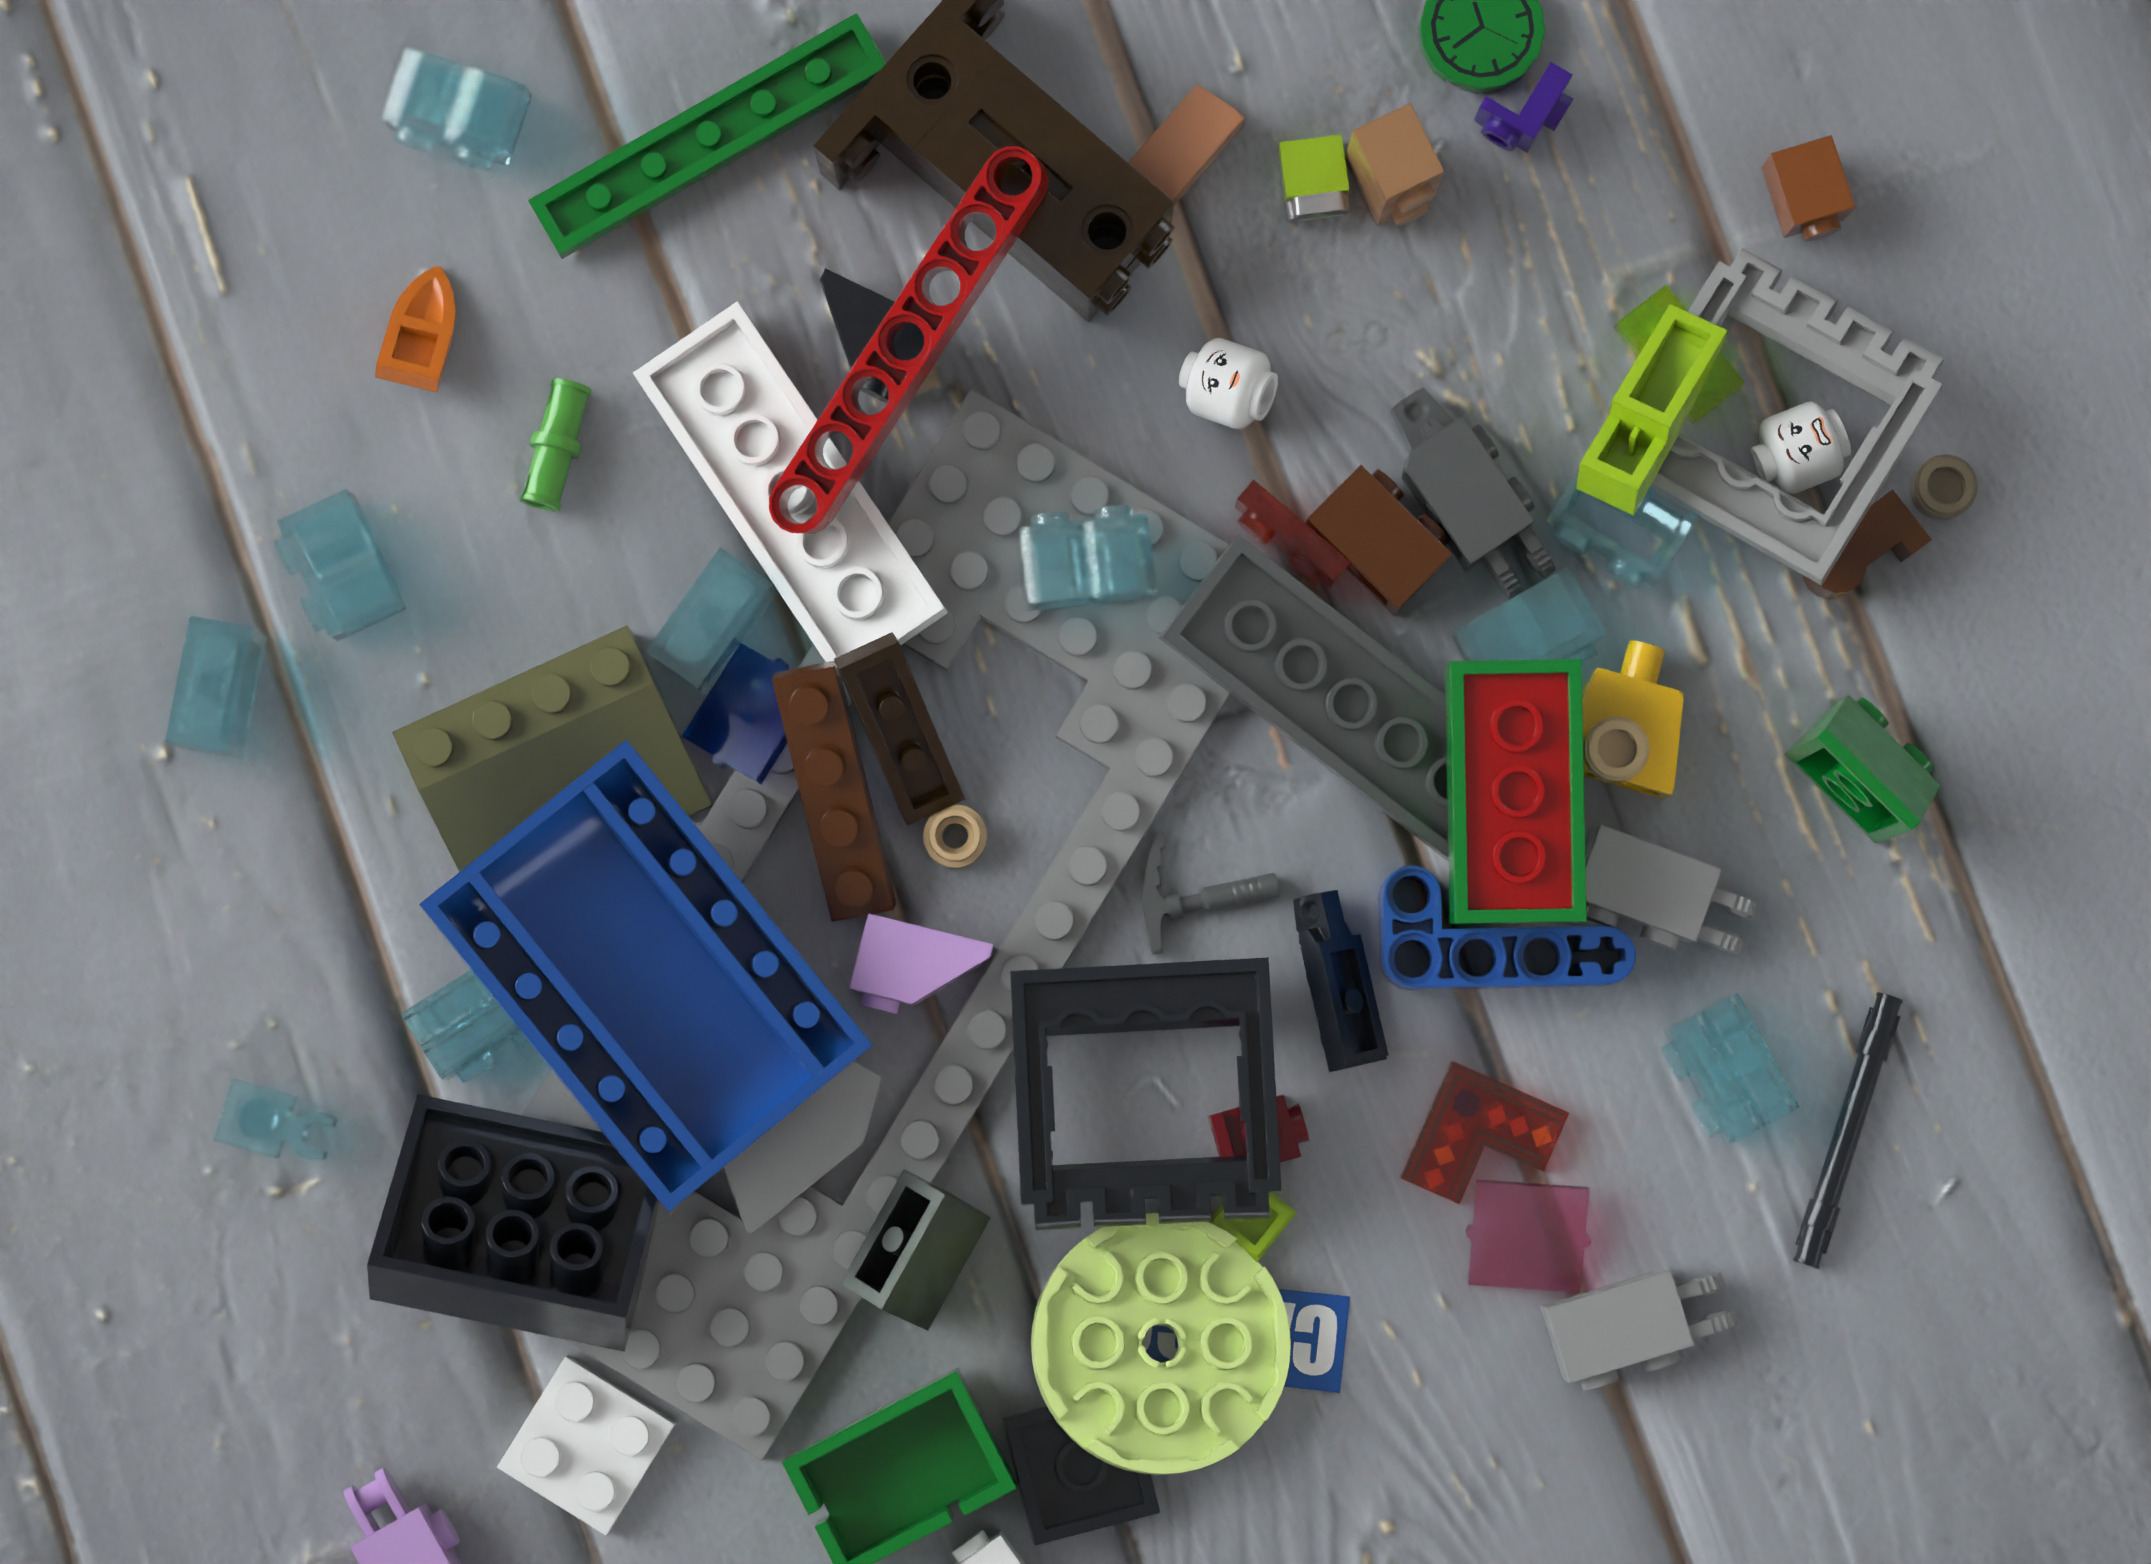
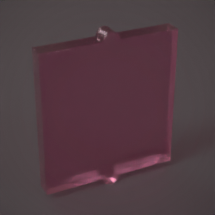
[1465,1179,1591,1293]

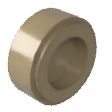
[1910,454,1978,520]

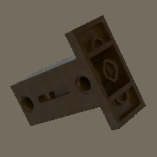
[813,0,1175,322]

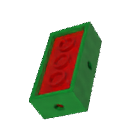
[1445,659,1587,924]

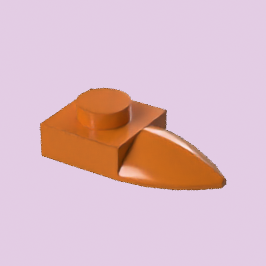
[375,266,456,393]

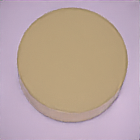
[1583,717,1650,783]

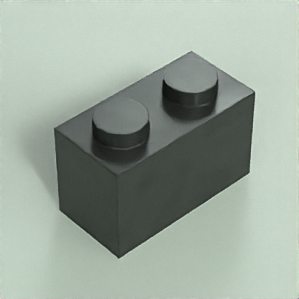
[841,1170,991,1331]

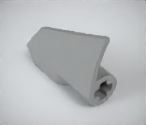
[721,1061,882,1234]

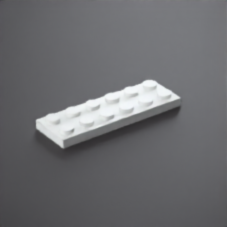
[633,302,948,684]

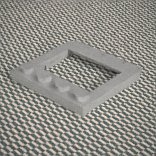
[1650,249,1944,586]

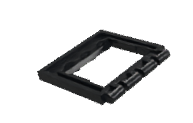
[1010,957,1282,1230]

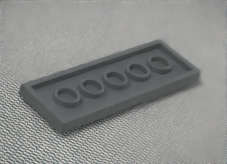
[1159,535,1449,862]

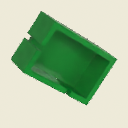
[782,1367,1017,1564]

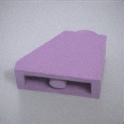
[849,913,994,1014]

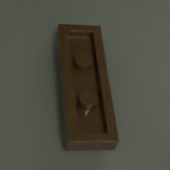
[834,632,965,826]

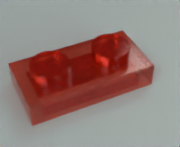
[1235,479,1351,589]

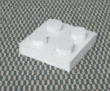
[497,1355,676,1535]

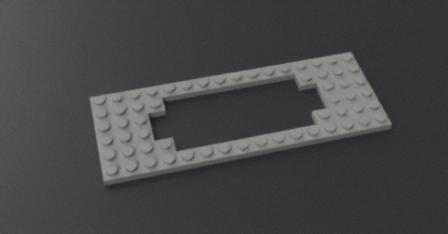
[522,389,1230,1461]

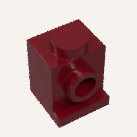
[1208,1094,1309,1163]

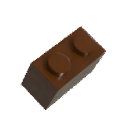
[1304,465,1452,615]

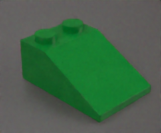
[1785,694,1941,844]

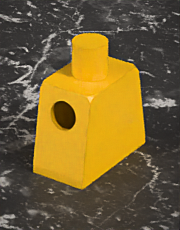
[1582,640,1684,800]

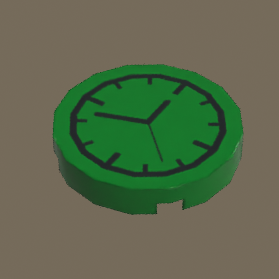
[1418,0,1545,94]

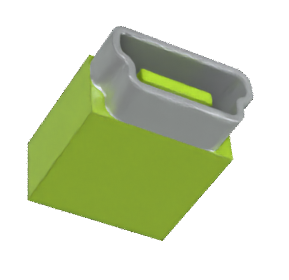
[1278,134,1351,222]

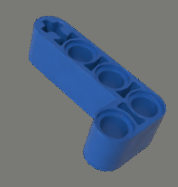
[1379,865,1636,990]

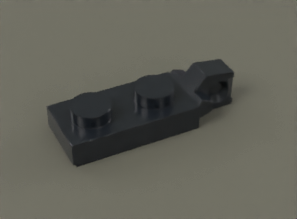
[1293,890,1389,1072]

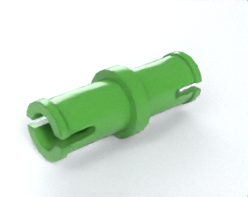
[519,378,592,512]

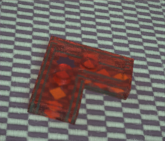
[1399,1061,1569,1204]

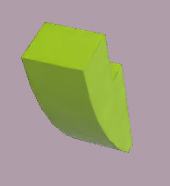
[1576,304,1728,516]

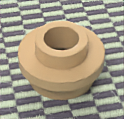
[923,804,987,868]

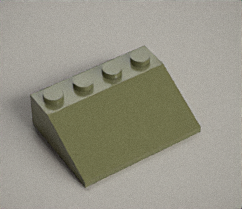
[392,625,713,872]

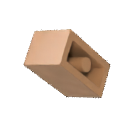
[1345,103,1445,226]

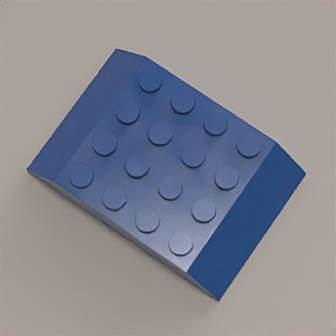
[419,740,873,1212]

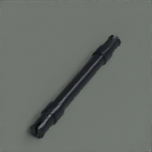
[1793,992,1903,1269]

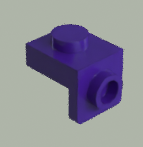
[1474,62,1574,153]

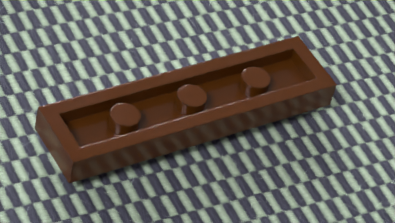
[772,661,896,922]

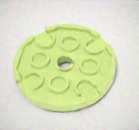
[1031,1213,1291,1475]

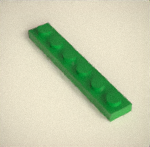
[528,13,886,259]

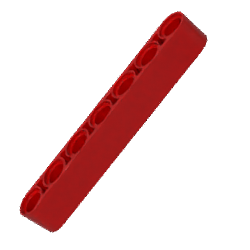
[769,146,1048,534]

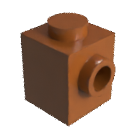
[1761,135,1855,241]

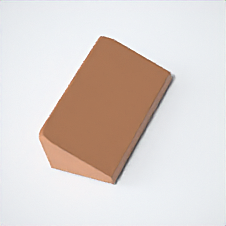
[1128,84,1246,206]

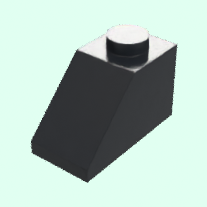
[820,268,924,403]

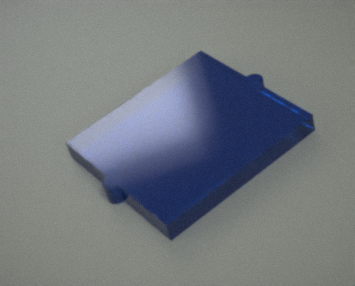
[682,643,789,785]

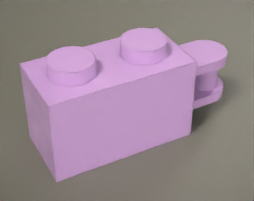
[343,1467,462,1564]

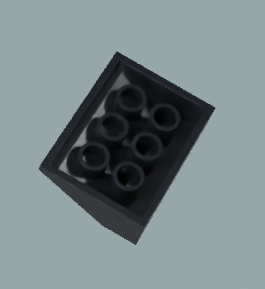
[367,1094,659,1352]

